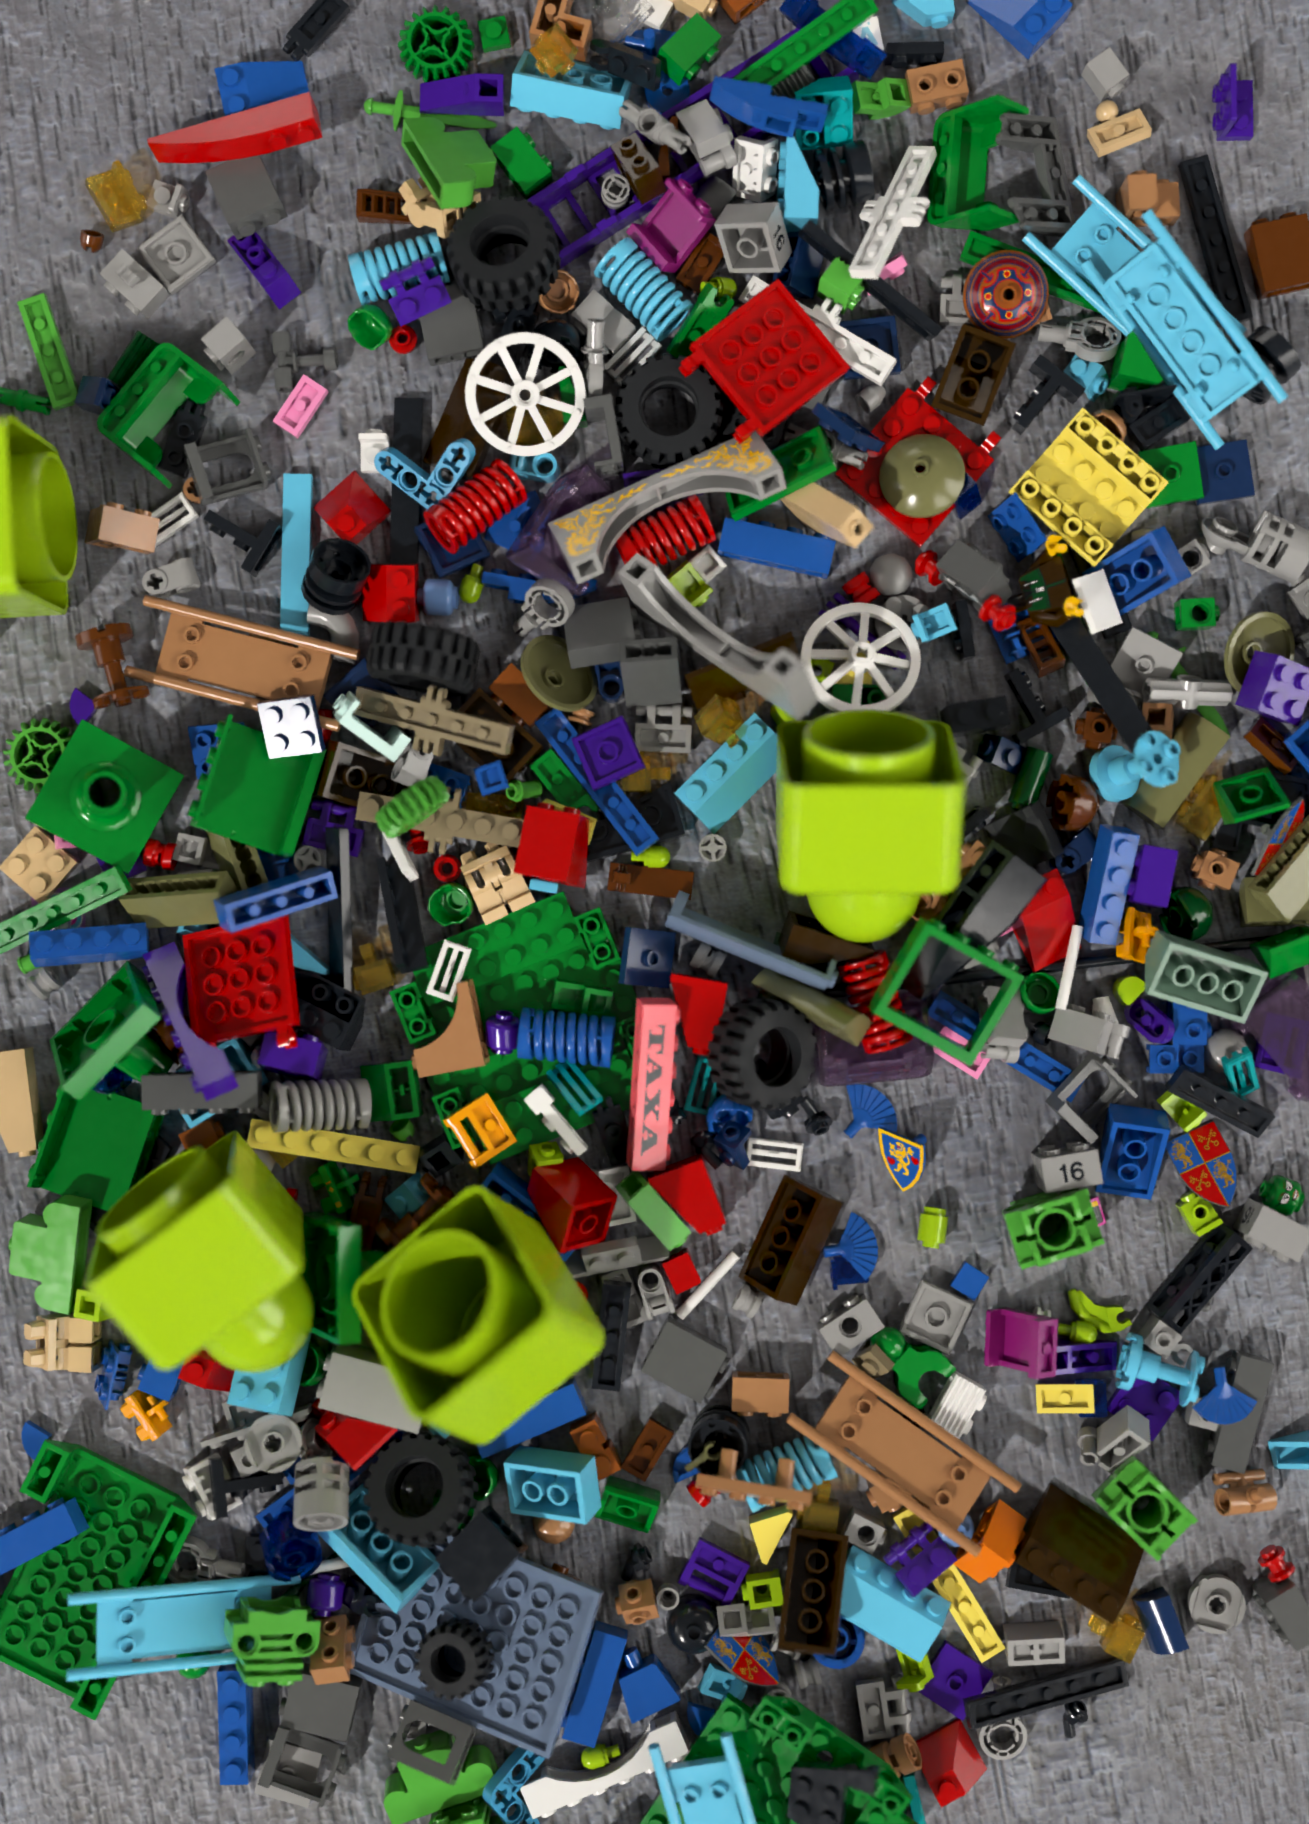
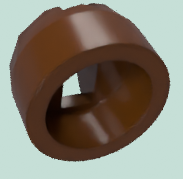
[80,229,104,253]

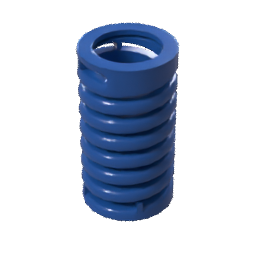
[517,1007,616,1068]

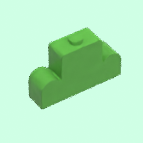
[401,117,497,209]
[9,1195,93,1315]
[384,1730,499,1824]

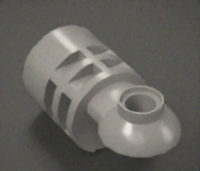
[1201,511,1309,584]
[293,1418,350,1532]

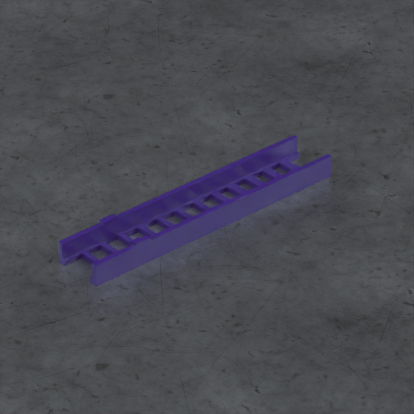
[527,10,861,269]

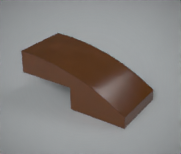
[657,116,678,182]

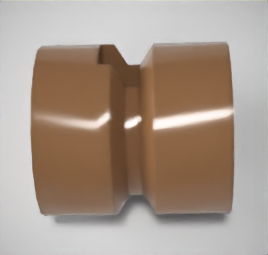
[869,1733,922,1778]

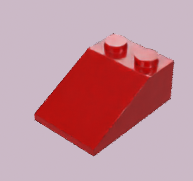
[1012,868,1081,972]

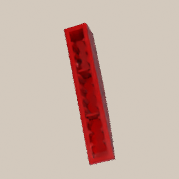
[147,92,323,163]

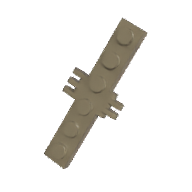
[353,685,514,757]
[355,786,524,855]

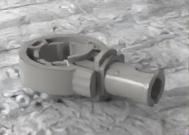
[1038,317,1121,362]
[581,318,609,398]
[513,578,575,637]
[168,1536,245,1583]
[977,1676,1027,1760]

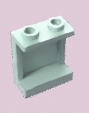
[332,691,411,762]

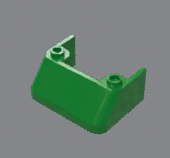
[927,94,1029,231]
[97,343,240,489]

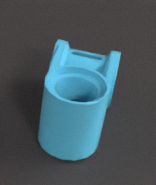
[504,452,560,483]

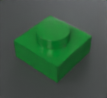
[477,15,511,53]

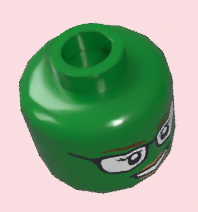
[1259,1175,1305,1216]

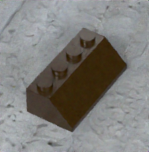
[423,358,514,480]
[685,631,800,714]
[738,1174,843,1306]
[777,1527,849,1656]

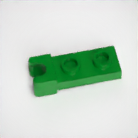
[666,283,734,359]
[529,749,600,812]

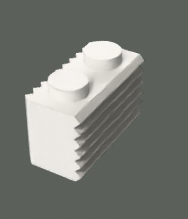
[927,1371,987,1439]

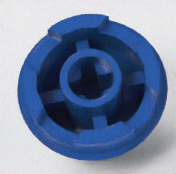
[813,1616,865,1669]

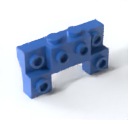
[1146,1000,1212,1074]

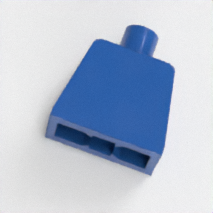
[619,1646,681,1724]

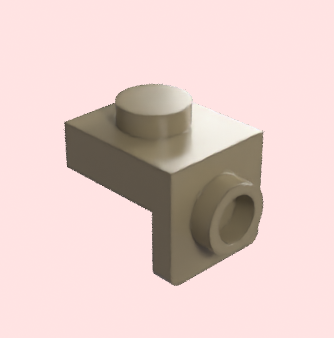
[852,1341,895,1379]

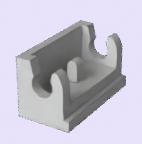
[1002,1621,1065,1667]

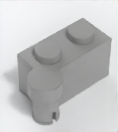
[675,99,738,177]
[977,986,1028,1064]
[1048,1003,1131,1059]
[1077,1405,1150,1474]

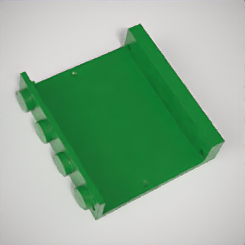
[188,714,327,859]
[27,1084,165,1211]

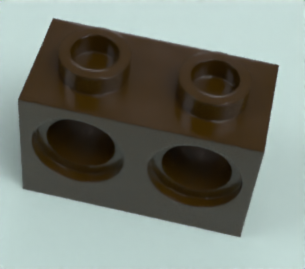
[610,132,667,205]

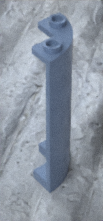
[665,890,838,991]

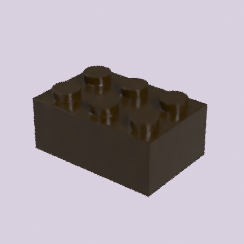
[455,688,544,783]

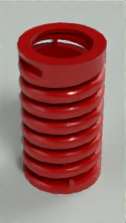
[423,459,527,554]
[615,494,716,567]
[837,949,913,1054]

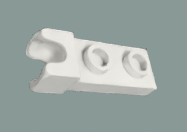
[524,1084,588,1157]

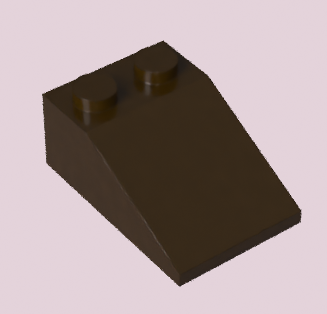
[931,324,1016,426]
[313,740,409,807]
[778,910,875,965]

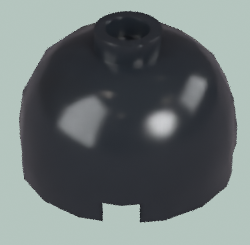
[527,319,584,373]
[666,1593,718,1654]

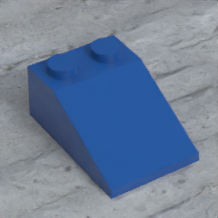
[967,0,1073,60]
[214,61,309,116]
[1082,526,1192,616]
[1095,1103,1170,1200]

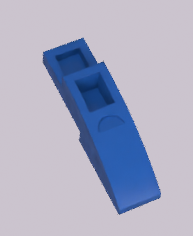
[710,76,828,138]
[482,567,598,604]

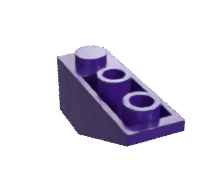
[420,73,505,116]
[227,232,301,310]

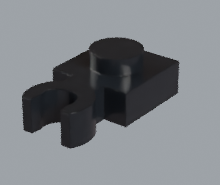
[245,1533,276,1577]
[343,1575,384,1618]

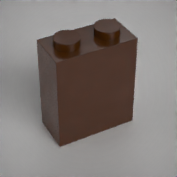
[1243,212,1309,300]

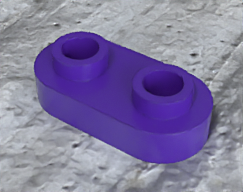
[1124,998,1175,1044]

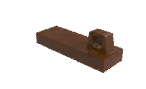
[607,862,694,900]

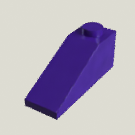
[1056,1339,1117,1375]

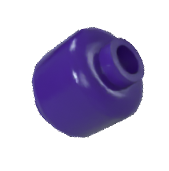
[485,1010,520,1054]
[306,1572,345,1617]

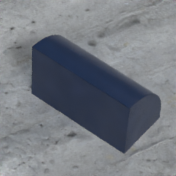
[771,231,824,299]
[1131,1586,1189,1655]

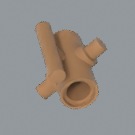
[1212,1468,1277,1516]

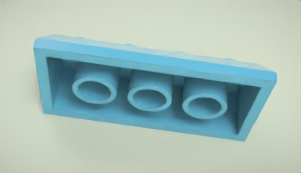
[510,50,632,130]
[674,712,777,834]
[318,1483,440,1614]
[840,1545,951,1662]

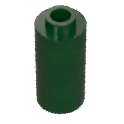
[1008,747,1054,810]

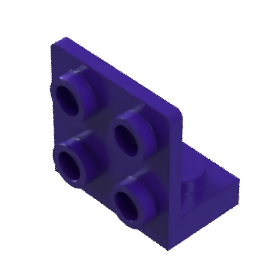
[1212,63,1253,141]

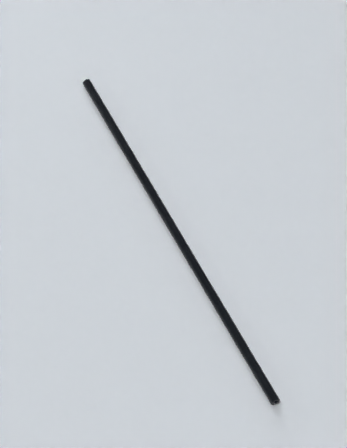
[823,935,1273,998]

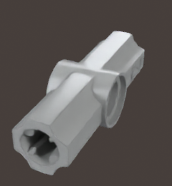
[1142,674,1233,710]

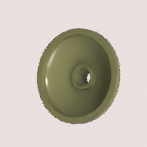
[879,434,965,518]
[1224,611,1295,693]
[521,635,597,712]

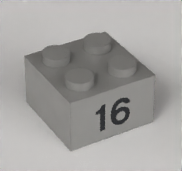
[714,202,792,273]
[1031,1140,1103,1193]
[1233,1198,1309,1263]

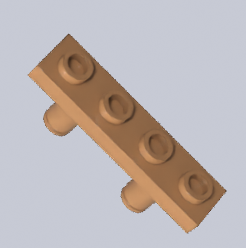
[695,1449,812,1511]

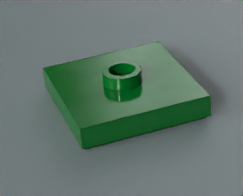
[1138,441,1204,509]

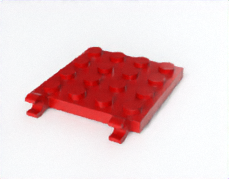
[679,279,850,444]
[835,376,1001,548]
[182,914,300,1049]

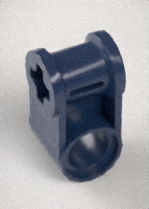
[595,661,625,703]
[1049,826,1097,875]

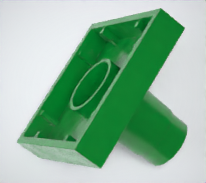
[25,719,184,875]
[49,960,173,1101]
[300,1212,391,1345]

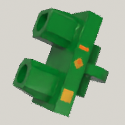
[309,1161,360,1214]

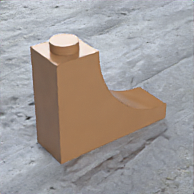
[411,978,490,1078]

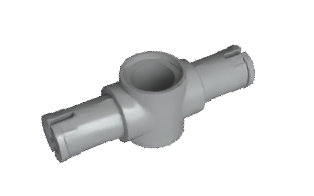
[619,99,691,154]
[784,423,868,470]

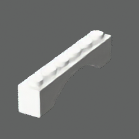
[520,1711,689,1819]

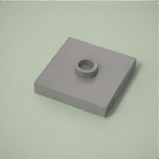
[137,214,217,295]
[1110,626,1183,695]
[898,1279,973,1355]
[254,1735,323,1808]

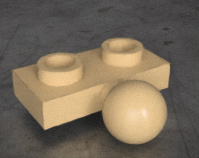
[1087,100,1152,158]

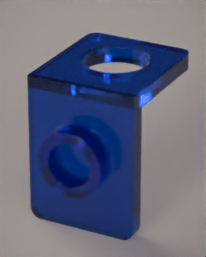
[954,472,982,519]
[829,1256,869,1290]
[1075,1378,1108,1417]

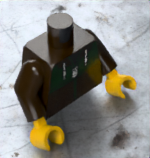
[1007,535,1084,628]

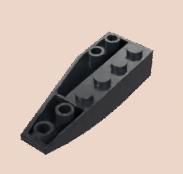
[900,840,1047,1002]
[294,969,366,1051]

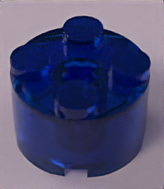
[259,1511,323,1582]

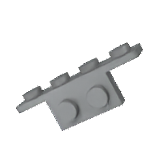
[563,1235,670,1278]
[200,1399,313,1449]

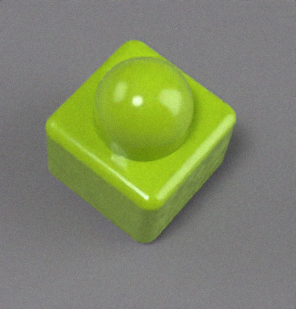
[0,415,78,618]
[776,710,965,943]
[84,1130,314,1373]
[352,1186,605,1445]

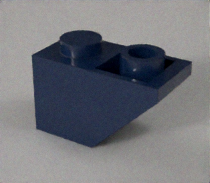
[74,376,120,415]

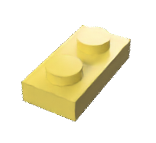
[1035,1383,1095,1413]

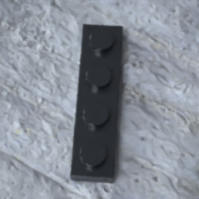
[1165,1064,1275,1138]
[591,1279,631,1392]

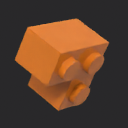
[954,1499,1027,1583]

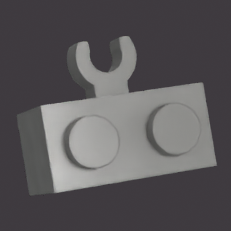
[99,249,170,319]

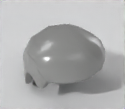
[869,553,913,596]
[1204,1028,1248,1073]

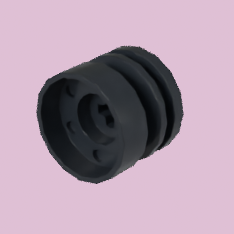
[813,139,875,212]
[1235,326,1301,405]
[301,538,371,615]
[688,1405,750,1476]

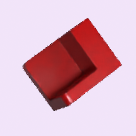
[662,1248,701,1295]

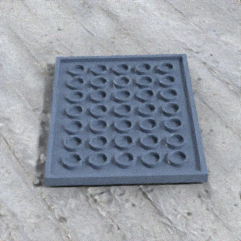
[350,1509,604,1759]

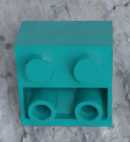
[795,76,853,150]

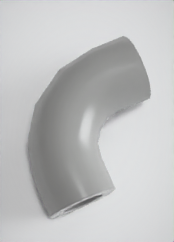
[307,604,359,665]

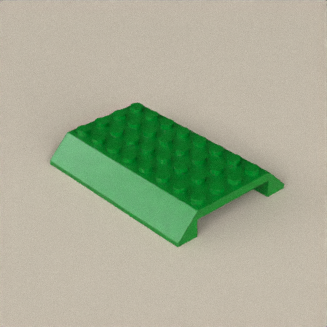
[0,1439,198,1720]

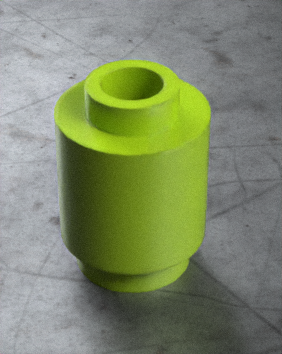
[917,1206,948,1249]

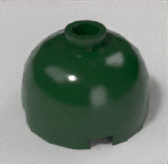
[1159,886,1213,941]

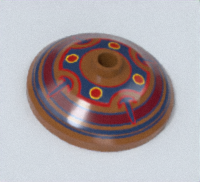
[963,250,1049,339]

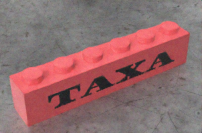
[626,998,680,1171]

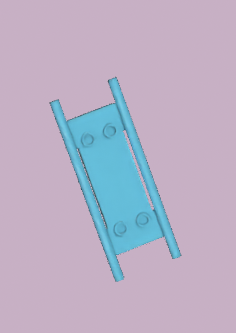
[1022,175,1247,392]
[1080,209,1288,450]
[66,1572,301,1682]
[648,1732,757,1824]

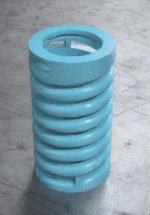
[347,231,450,305]
[594,237,694,342]
[736,1436,838,1513]

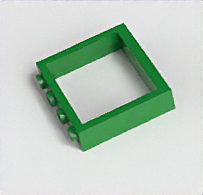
[868,917,1025,1066]

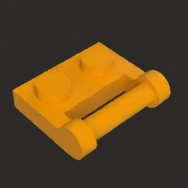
[443,1093,517,1169]

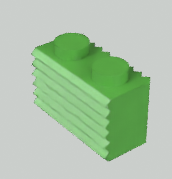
[816,257,865,315]

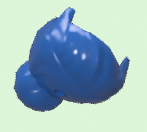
[706,1094,753,1135]

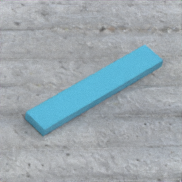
[280,473,313,643]

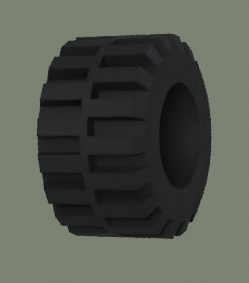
[415,1618,494,1701]

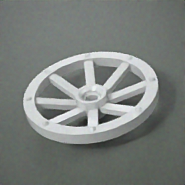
[465,332,586,456]
[800,603,921,712]

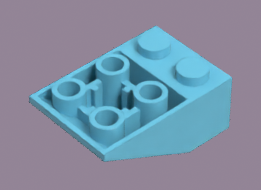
[777,136,819,233]

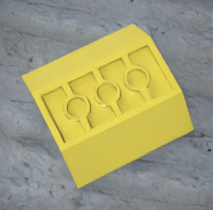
[1009,408,1169,567]

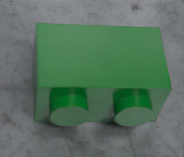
[657,13,722,86]
[490,126,553,200]

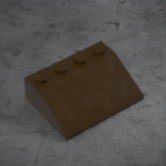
[1014,1483,1144,1624]

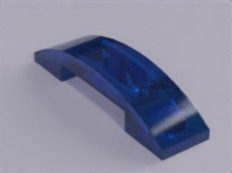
[779,0,887,80]

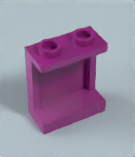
[626,178,716,273]
[984,1307,1058,1379]

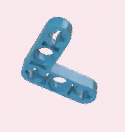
[374,438,475,509]
[483,1746,545,1824]

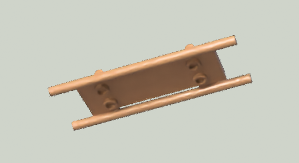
[124,595,360,732]
[786,1350,1022,1557]

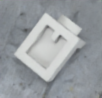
[358,429,390,473]

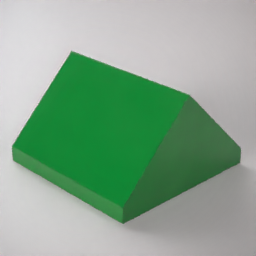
[1107,331,1163,391]
[1213,767,1290,825]
[1249,925,1309,979]
[594,1475,661,1534]

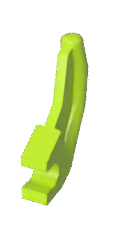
[1068,1288,1132,1333]

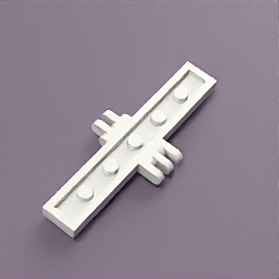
[848,146,937,279]
[738,275,897,386]

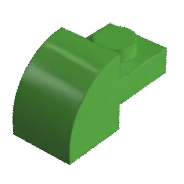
[851,77,911,120]

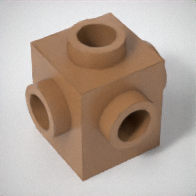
[1191,848,1240,891]
[615,1578,659,1625]

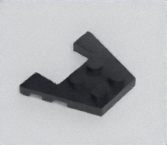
[1209,769,1309,852]
[787,1761,880,1824]

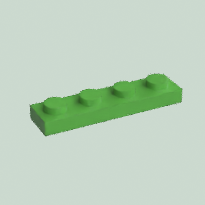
[17,293,79,411]

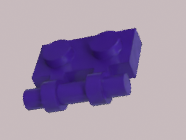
[379,256,452,326]
[302,798,367,858]
[883,1522,958,1597]

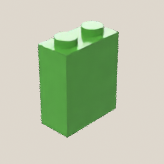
[615,1171,691,1251]

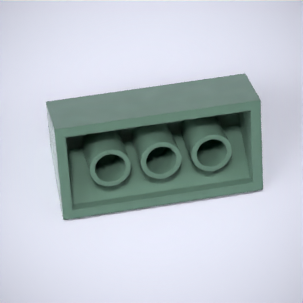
[1145,930,1269,1024]

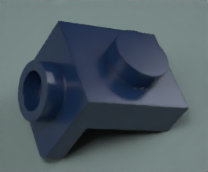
[976,734,1026,775]
[713,1120,752,1170]

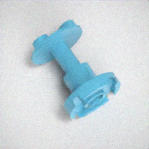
[1089,730,1181,802]
[1115,1332,1205,1407]

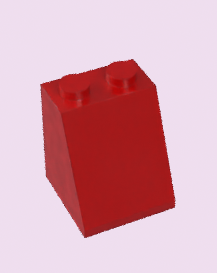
[513,802,589,889]
[670,972,728,1055]
[648,1154,726,1235]
[527,1157,618,1253]

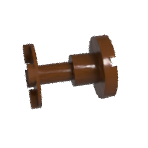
[75,623,150,709]
[375,1172,455,1248]

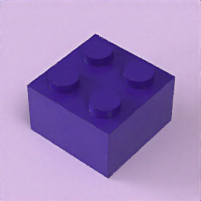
[1235,650,1309,726]
[1125,844,1178,908]
[257,1030,328,1082]

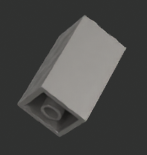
[316,1344,424,1434]

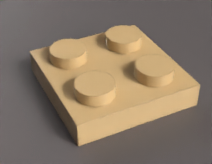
[0,826,80,903]

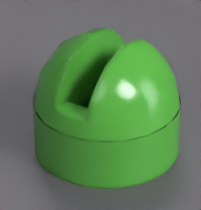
[390,1118,415,1142]

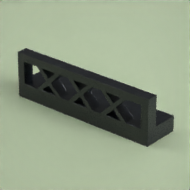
[376,857,429,974]
[1146,1223,1253,1335]

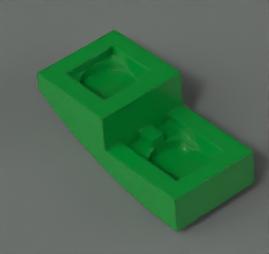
[550,979,614,1018]

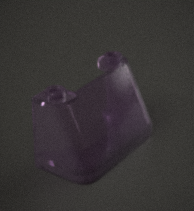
[506,464,615,596]
[1232,972,1309,1102]
[813,992,935,1087]

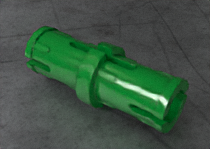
[0,387,52,415]

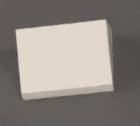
[1070,569,1123,635]

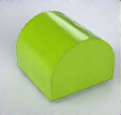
[1113,976,1145,1006]

